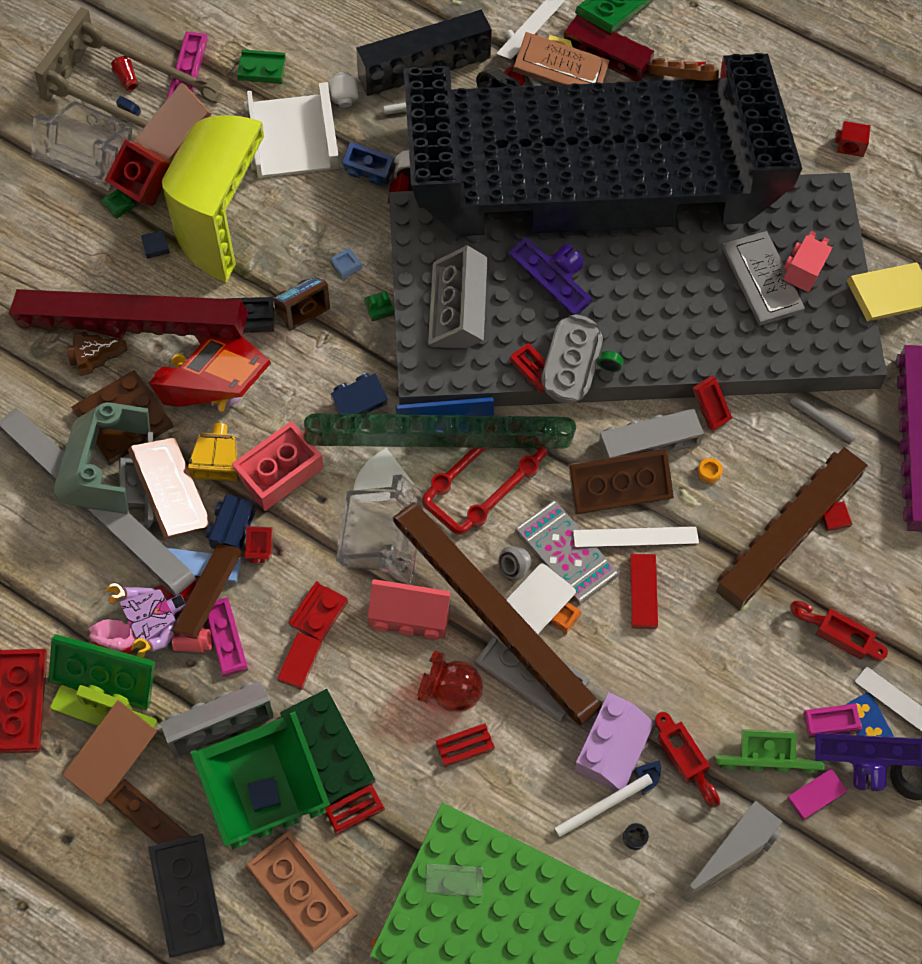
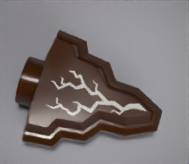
[67,332,128,377]

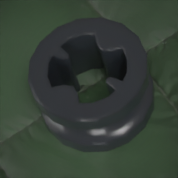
[623,823,649,850]

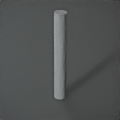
[790,395,856,444]

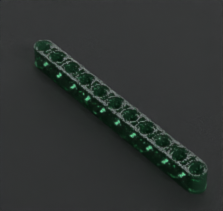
[303,413,576,449]

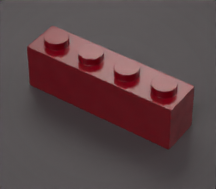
[564,15,654,82]

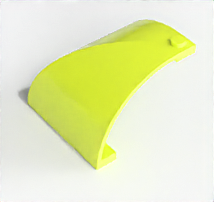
[162,115,264,283]

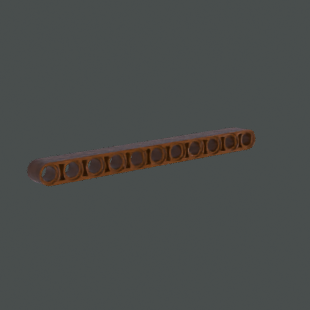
[392,502,601,725]

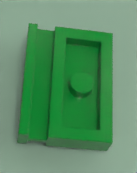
[237,49,286,84]

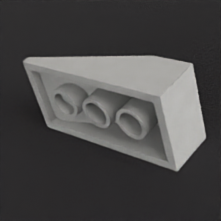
[683,801,783,901]

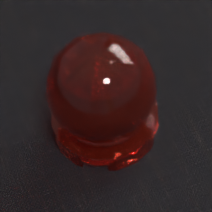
[417,650,483,713]

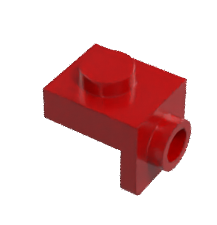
[243,526,273,563]

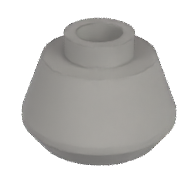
[498,546,531,580]

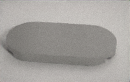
[541,315,603,403]

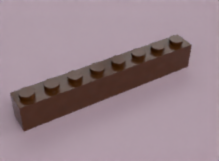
[716,447,868,611]

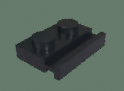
[226,297,274,333]

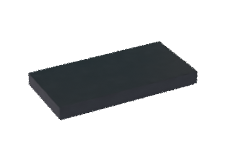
[148,833,225,958]

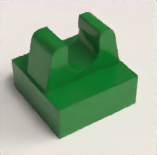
[364,291,394,321]

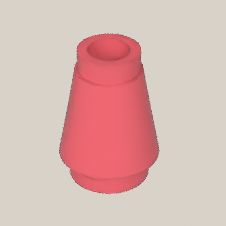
[172,628,212,653]

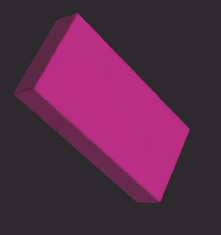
[803,704,862,738]
[787,768,848,821]

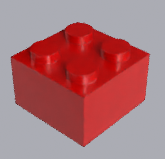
[104,139,171,206]

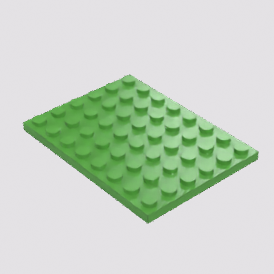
[369,802,641,964]

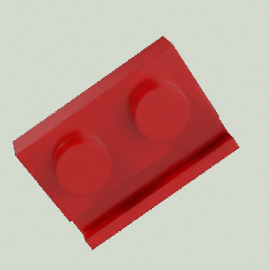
[289,581,348,641]

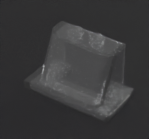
[31,101,133,191]
[336,474,424,585]

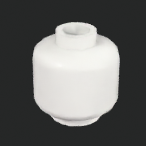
[328,72,359,108]

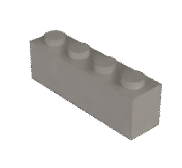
[599,408,704,458]

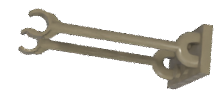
[34,7,223,128]

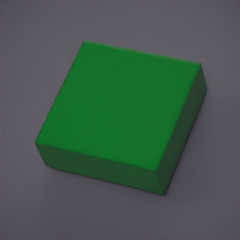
[102,189,135,219]

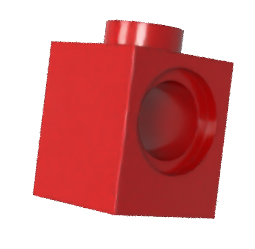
[834,121,871,157]

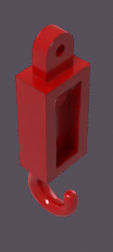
[790,601,888,661]
[655,712,721,808]

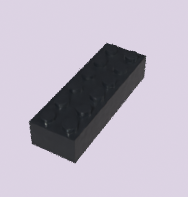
[356,9,492,96]

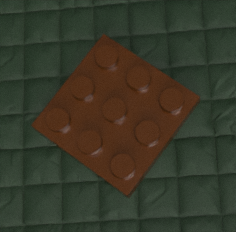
[71,370,174,465]

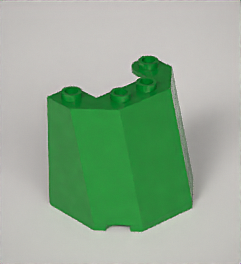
[190,711,330,850]

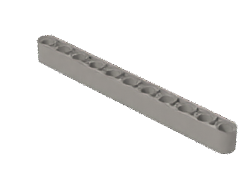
[0,408,196,596]

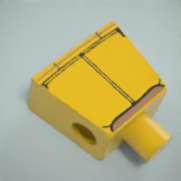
[188,423,239,482]

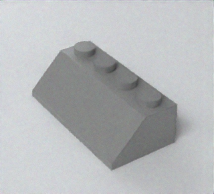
[428,245,487,349]
[160,681,274,758]

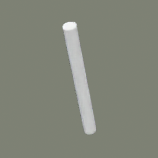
[554,774,653,837]

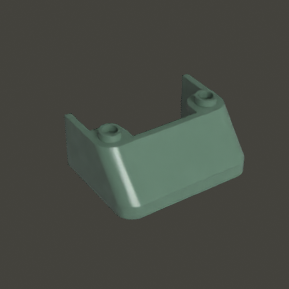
[54,402,150,514]

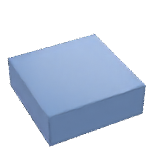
[330,248,362,280]

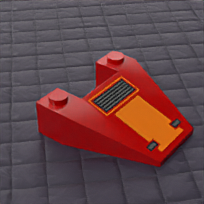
[148,335,271,407]

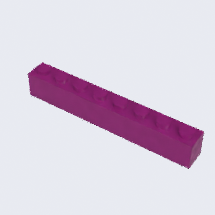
[896,345,922,532]

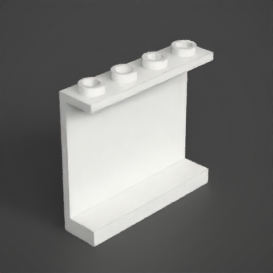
[244,82,339,178]

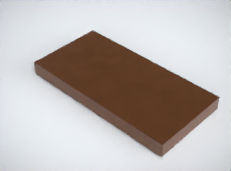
[568,449,674,514]

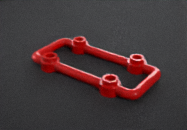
[421,418,547,535]

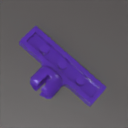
[509,237,592,315]
[815,732,922,791]

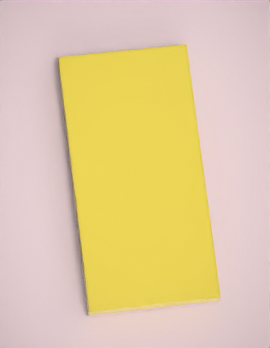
[846,262,922,322]

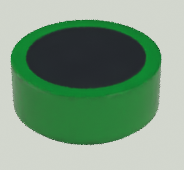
[598,351,624,372]

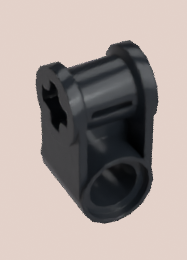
[476,68,520,88]

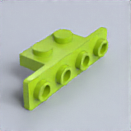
[50,685,157,729]

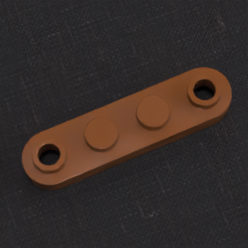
[648,58,719,81]

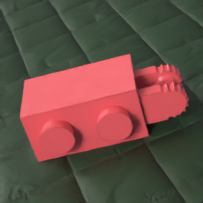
[783,231,832,292]

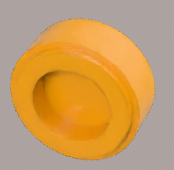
[697,458,723,484]

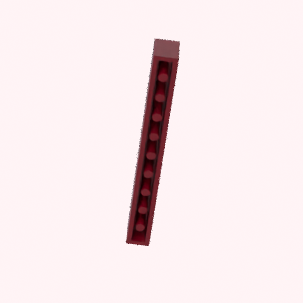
[9,289,248,339]

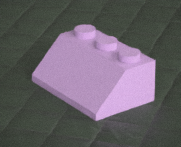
[574,692,654,791]

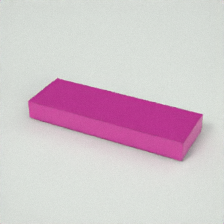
[207,597,248,677]

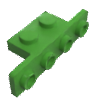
[714,729,825,773]

